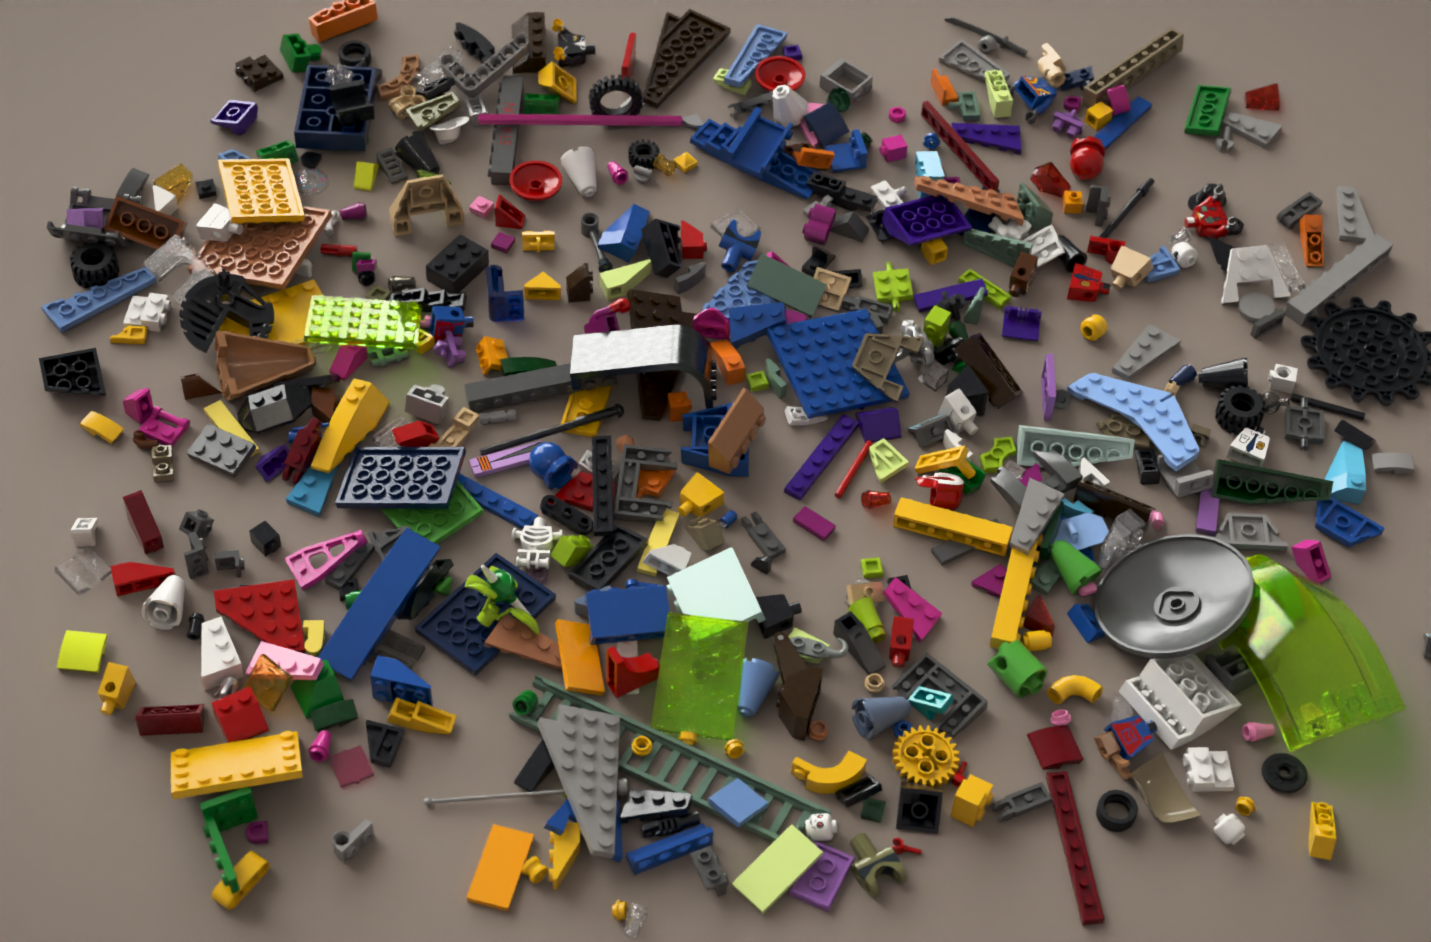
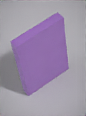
[1041,354,1056,421]
[789,841,855,912]

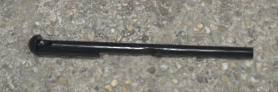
[480,404,624,456]

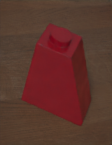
[123,490,164,555]

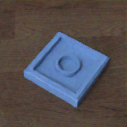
[708,778,768,828]

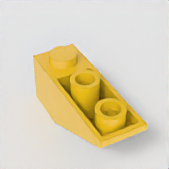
[1308,802,1337,860]
[549,822,581,890]

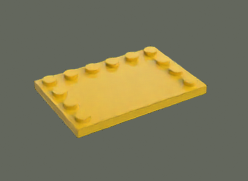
[218,159,304,224]
[218,279,342,346]
[171,731,303,799]

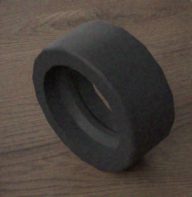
[338,40,371,67]
[1096,790,1138,832]

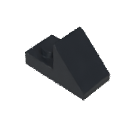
[802,246,836,278]

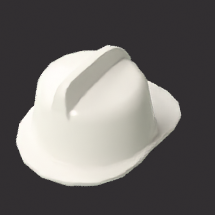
[430,117,469,144]

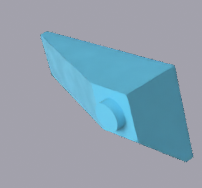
[1325,441,1366,504]

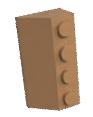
[708,388,766,474]

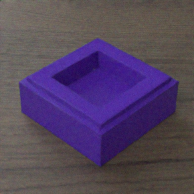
[782,45,802,61]

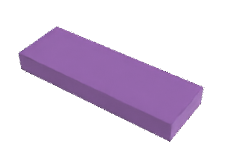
[1196,485,1221,535]

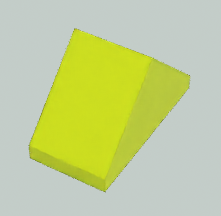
[354,162,379,191]

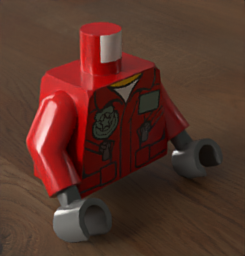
[1184,186,1239,239]

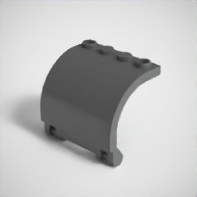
[46,187,143,247]

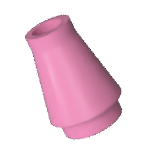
[1242,722,1275,742]

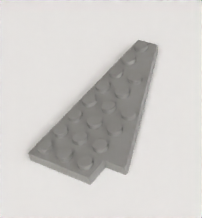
[538,704,620,859]

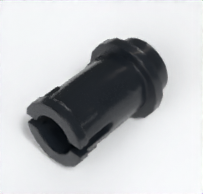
[187,613,205,640]

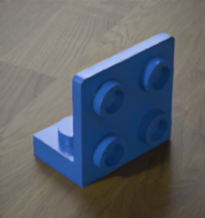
[825,129,868,172]

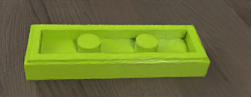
[958,268,1012,310]

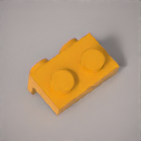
[476,336,508,375]

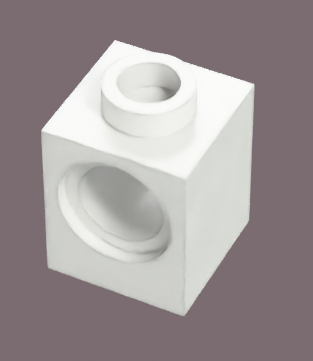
[1268,364,1298,394]

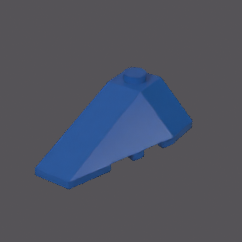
[597,204,650,263]

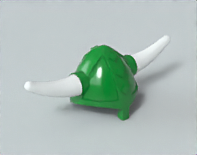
[481,565,531,615]

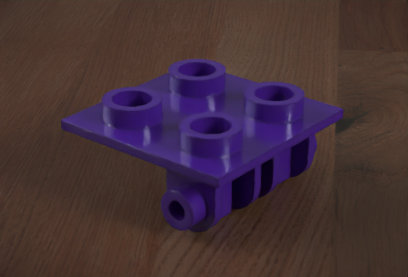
[1002,305,1042,341]

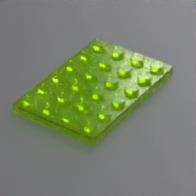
[304,295,422,349]
[651,612,749,741]

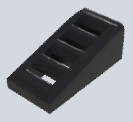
[1135,449,1161,485]

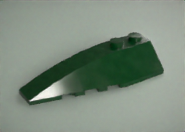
[1212,459,1334,504]

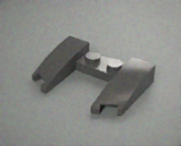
[614,444,678,522]
[990,450,1083,515]
[892,652,988,737]

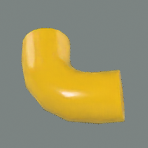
[1046,675,1104,704]

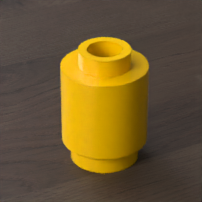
[1021,630,1052,652]

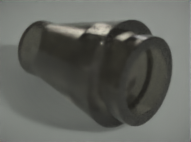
[388,276,416,293]

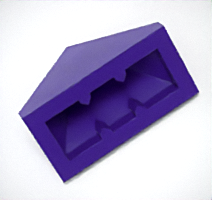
[255,444,290,482]

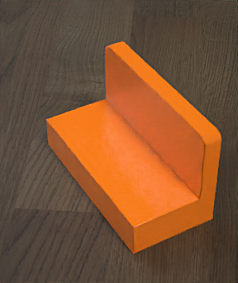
[930,68,958,106]
[792,147,835,170]

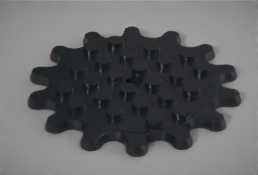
[1301,296,1431,406]

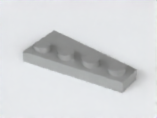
[938,39,1010,82]
[1112,324,1181,381]

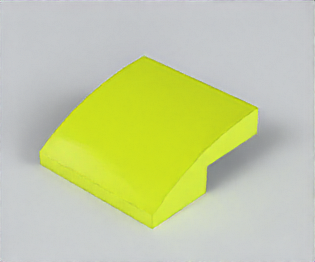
[57,630,108,673]

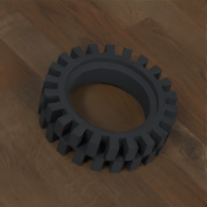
[589,75,643,115]

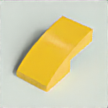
[79,411,124,445]

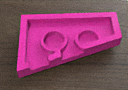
[882,577,943,643]

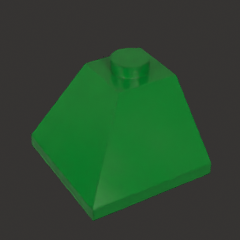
[290,659,344,719]

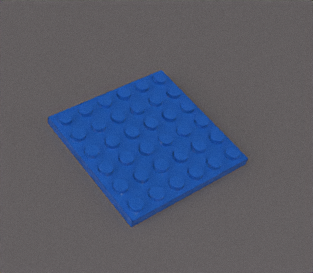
[766,309,910,419]

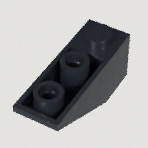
[833,611,886,675]

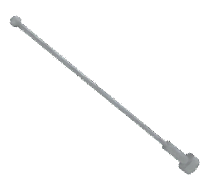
[424,778,628,806]

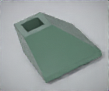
[1017,183,1053,231]

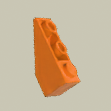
[1299,215,1324,267]

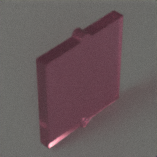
[328,745,374,788]

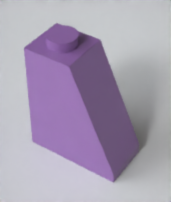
[66,208,104,229]

